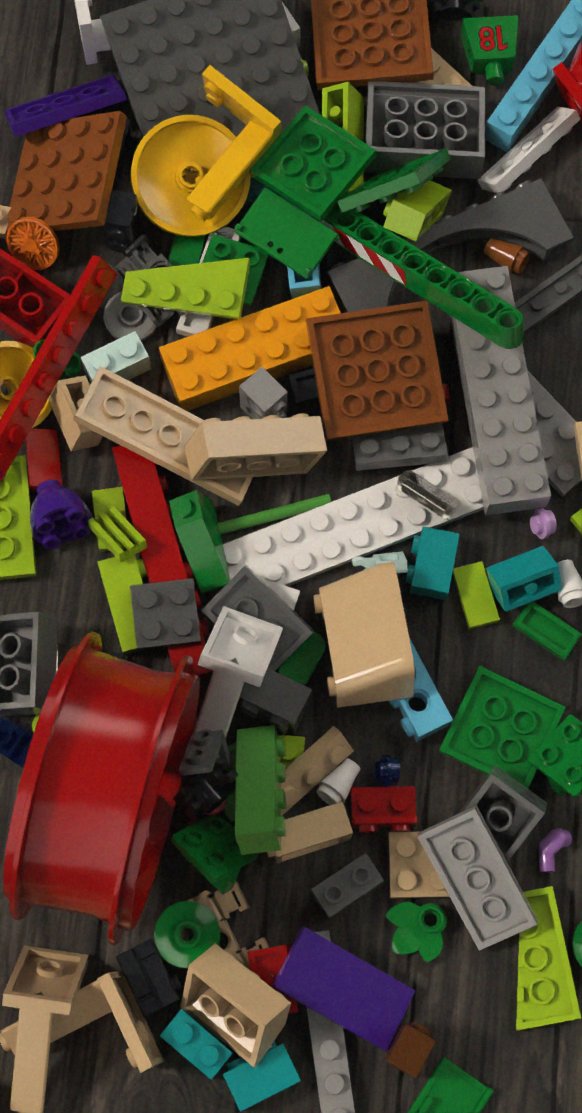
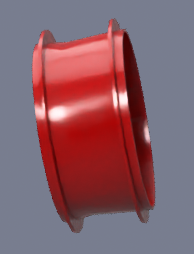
[3,631,200,946]

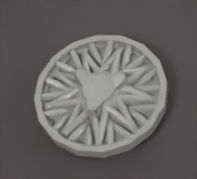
[103,291,158,341]

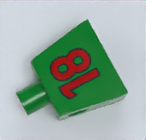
[460,15,518,86]

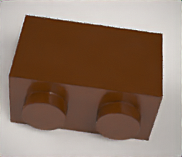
[383,1021,436,1078]

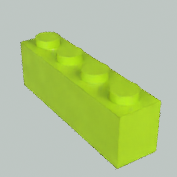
[322,82,364,197]

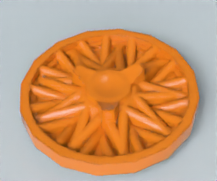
[6,217,60,270]

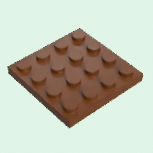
[311,0,433,90]
[6,111,127,232]
[306,301,448,441]

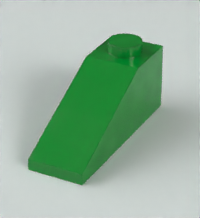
[169,490,231,595]

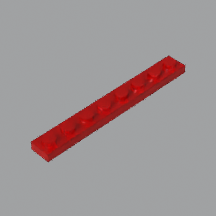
[0,255,118,481]

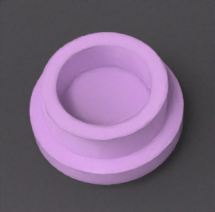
[530,508,557,539]

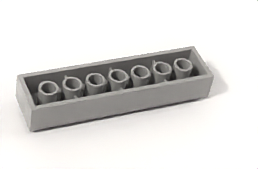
[449,266,551,515]

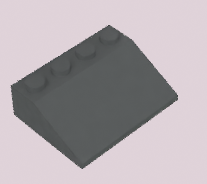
[364,81,485,179]

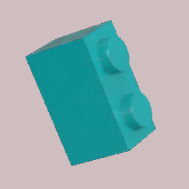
[405,526,460,600]
[486,546,563,612]
[160,1009,233,1080]
[223,1041,301,1112]

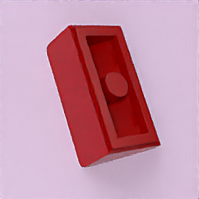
[25,428,63,493]

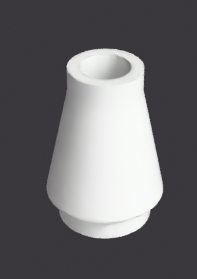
[557,560,582,608]
[317,758,361,805]

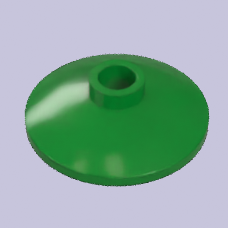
[154,901,220,968]

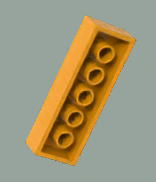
[159,286,340,411]

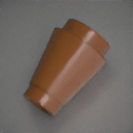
[484,238,530,274]

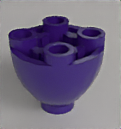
[30,480,92,550]

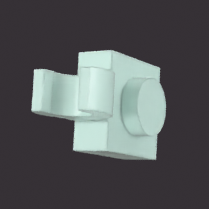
[352,551,408,577]

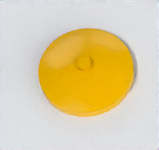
[130,115,251,237]

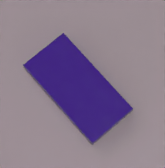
[4,75,127,137]
[272,927,415,1051]

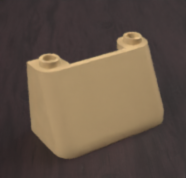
[313,562,415,708]

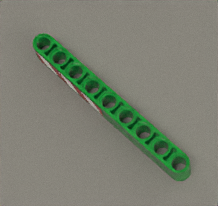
[313,203,524,349]

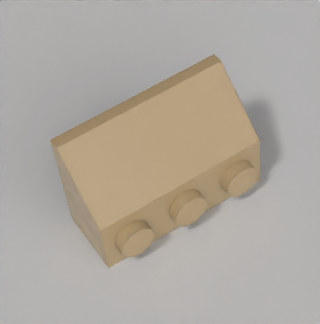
[180,943,291,1067]

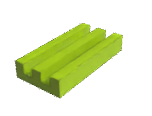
[88,506,148,562]

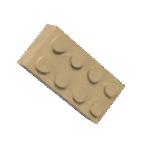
[185,413,327,481]

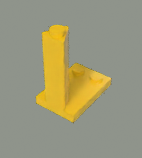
[186,65,282,222]

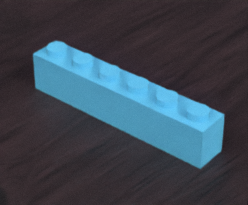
[485,0,582,153]

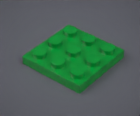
[250,105,377,222]
[337,148,451,213]
[438,665,566,789]

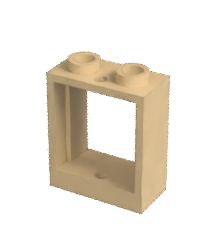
[267,801,353,863]

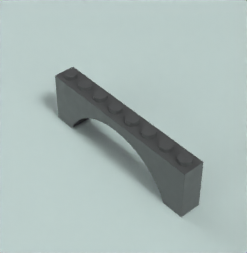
[327,178,574,313]

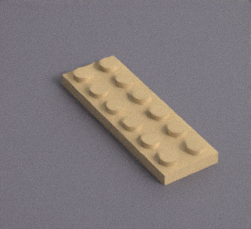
[73,366,253,506]

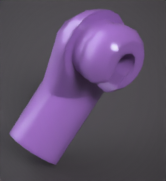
[538,828,572,873]

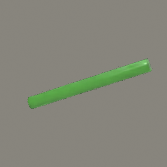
[218,494,331,535]

